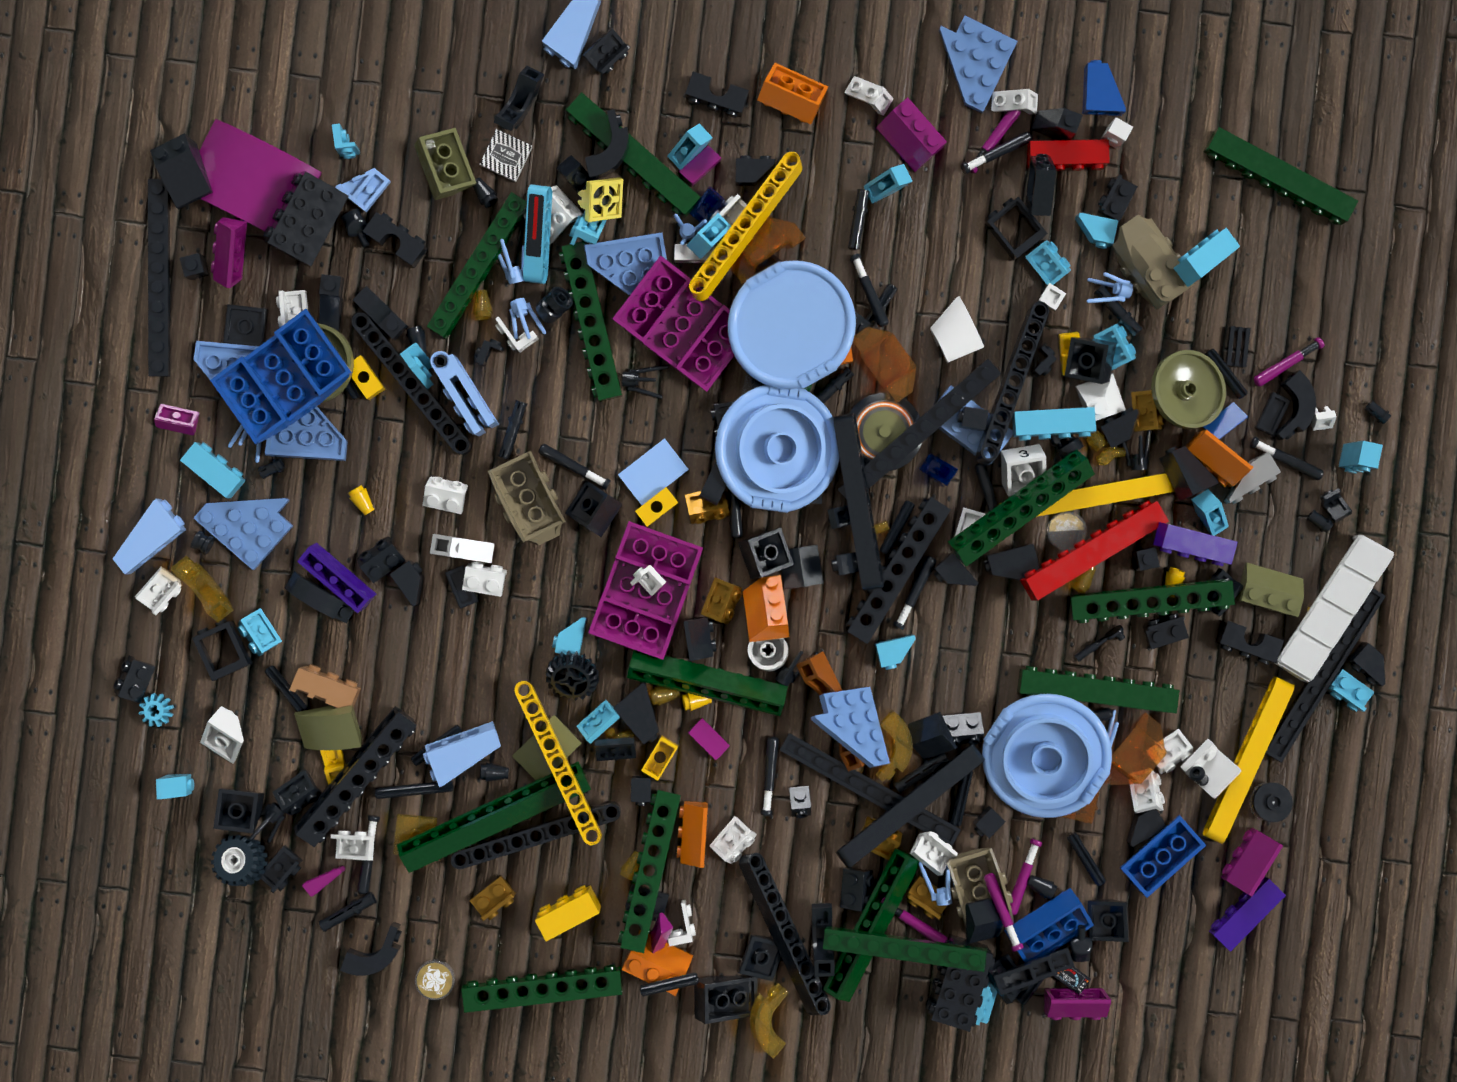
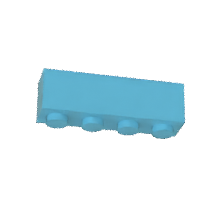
[1174,228,1240,287]
[1012,407,1096,441]

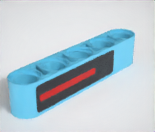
[523,184,552,284]

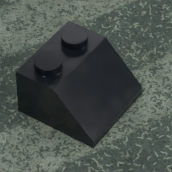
[1064,337,1117,384]
[565,480,623,537]
[738,527,794,579]
[684,617,717,661]
[213,789,264,833]

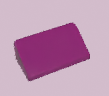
[679,146,721,187]
[154,404,199,435]
[688,718,730,760]
[650,912,673,953]

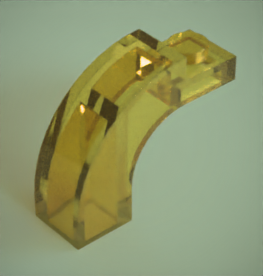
[171,556,234,622]
[876,710,913,781]
[750,983,789,1059]

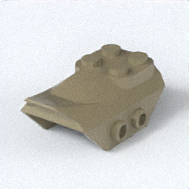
[1112,214,1196,310]
[488,451,566,545]
[947,848,1014,933]

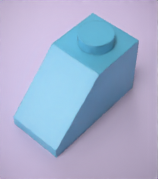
[667,123,713,170]
[863,164,913,203]
[686,213,731,259]
[1075,213,1118,249]
[1191,489,1229,536]
[552,617,587,655]
[874,634,915,670]
[156,774,194,799]

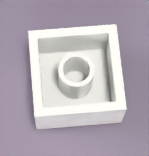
[1001,444,1046,496]

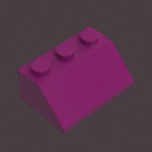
[876,97,947,172]
[211,217,247,288]
[1221,828,1283,896]
[1044,988,1111,1020]

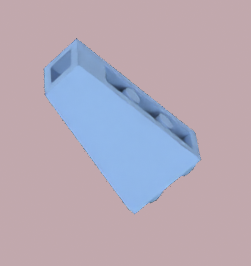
[542,0,601,69]
[113,499,186,574]
[423,721,501,787]

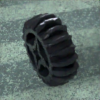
[546,651,599,701]

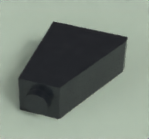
[1031,108,1083,140]
[1159,446,1219,501]
[983,544,1040,580]
[613,682,659,744]

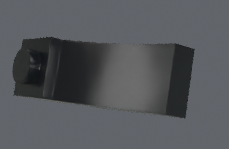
[319,274,344,332]
[353,286,409,341]

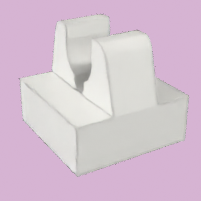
[1038,283,1066,311]
[1311,406,1337,431]

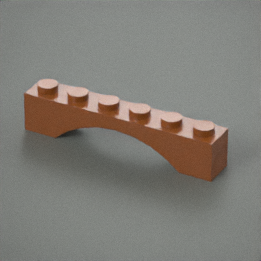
[796,651,865,771]

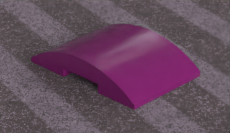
[199,119,322,231]
[612,255,734,392]
[588,521,703,660]

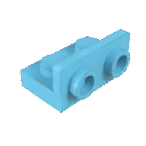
[332,124,360,159]
[569,211,607,245]
[1025,240,1071,285]
[1094,323,1136,370]
[400,343,434,389]
[237,608,282,656]
[1328,669,1374,712]
[577,700,620,744]
[975,982,997,1025]

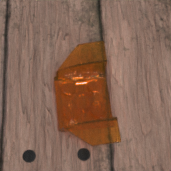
[731,215,806,284]
[853,327,916,403]
[1105,713,1167,785]

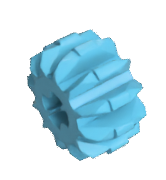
[139,693,174,727]

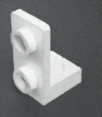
[845,76,893,116]
[991,89,1038,114]
[495,317,539,352]
[668,900,696,946]

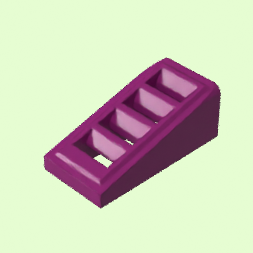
[302,866,346,897]

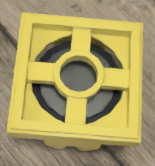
[578,177,623,222]

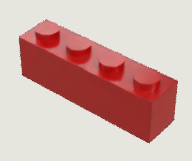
[1027,139,1110,171]

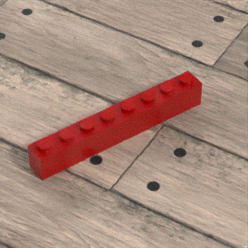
[1020,500,1169,601]

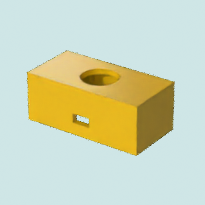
[352,355,385,400]
[635,487,678,527]
[641,736,679,781]

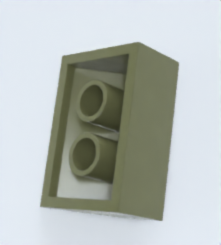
[414,128,476,200]
[1235,562,1304,617]

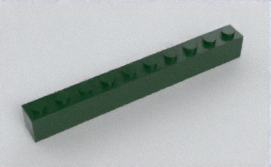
[397,761,591,873]

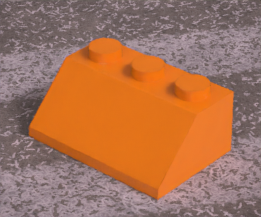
[757,63,828,124]
[1185,430,1253,487]
[743,575,789,642]
[677,801,708,868]
[622,929,693,996]

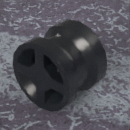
[190,530,215,555]

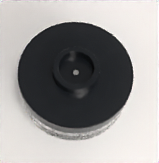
[1249,782,1293,822]

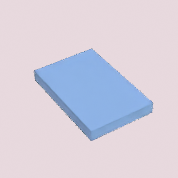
[618,438,689,505]

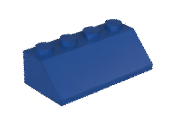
[1120,815,1206,898]
[1004,888,1094,963]

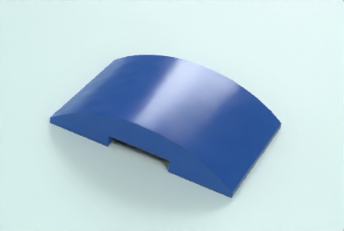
[210,309,352,444]

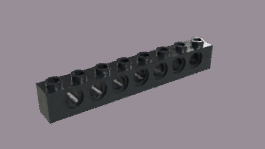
[845,497,951,644]
[294,706,417,847]

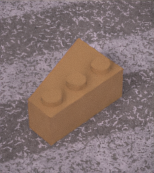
[289,664,361,708]

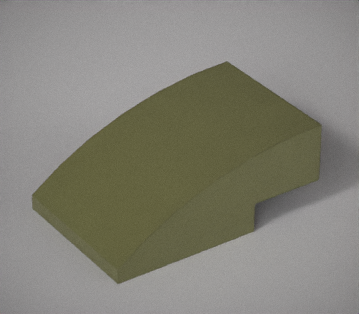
[294,705,362,750]
[512,715,582,780]

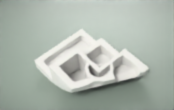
[930,296,984,363]

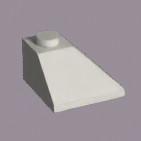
[1075,373,1126,421]
[200,706,244,764]

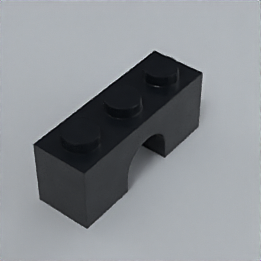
[685,71,749,118]
[363,212,428,268]
[1215,620,1284,665]

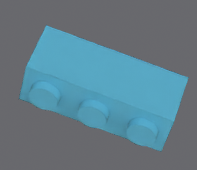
[1339,441,1383,474]
[180,442,246,498]

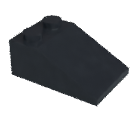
[150,133,213,209]
[694,976,758,1024]

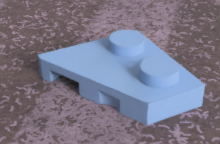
[335,168,391,213]

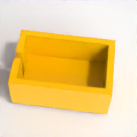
[535,885,601,941]

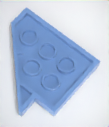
[939,16,1017,113]
[584,233,667,296]
[193,341,259,380]
[265,407,348,461]
[194,498,293,570]
[811,687,890,768]

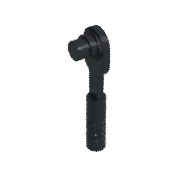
[1074,625,1125,662]

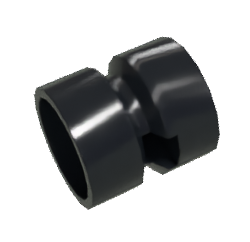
[536,287,573,323]
[1049,434,1084,459]

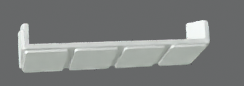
[1275,535,1394,682]

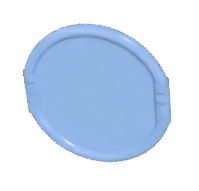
[728,260,856,389]
[715,385,840,513]
[982,694,1112,818]

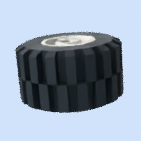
[211,835,268,886]

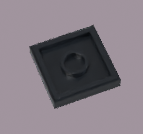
[223,304,268,346]

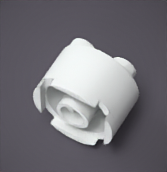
[748,638,789,671]

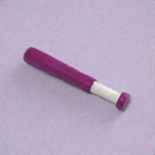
[1010,838,1042,915]
[984,873,1024,952]

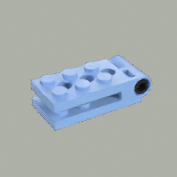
[430,351,499,437]

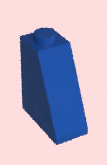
[1082,60,1126,116]

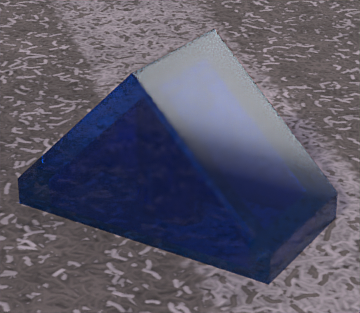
[690,186,725,226]
[919,453,958,487]

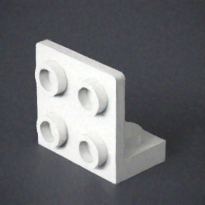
[524,185,583,244]
[1181,739,1241,799]

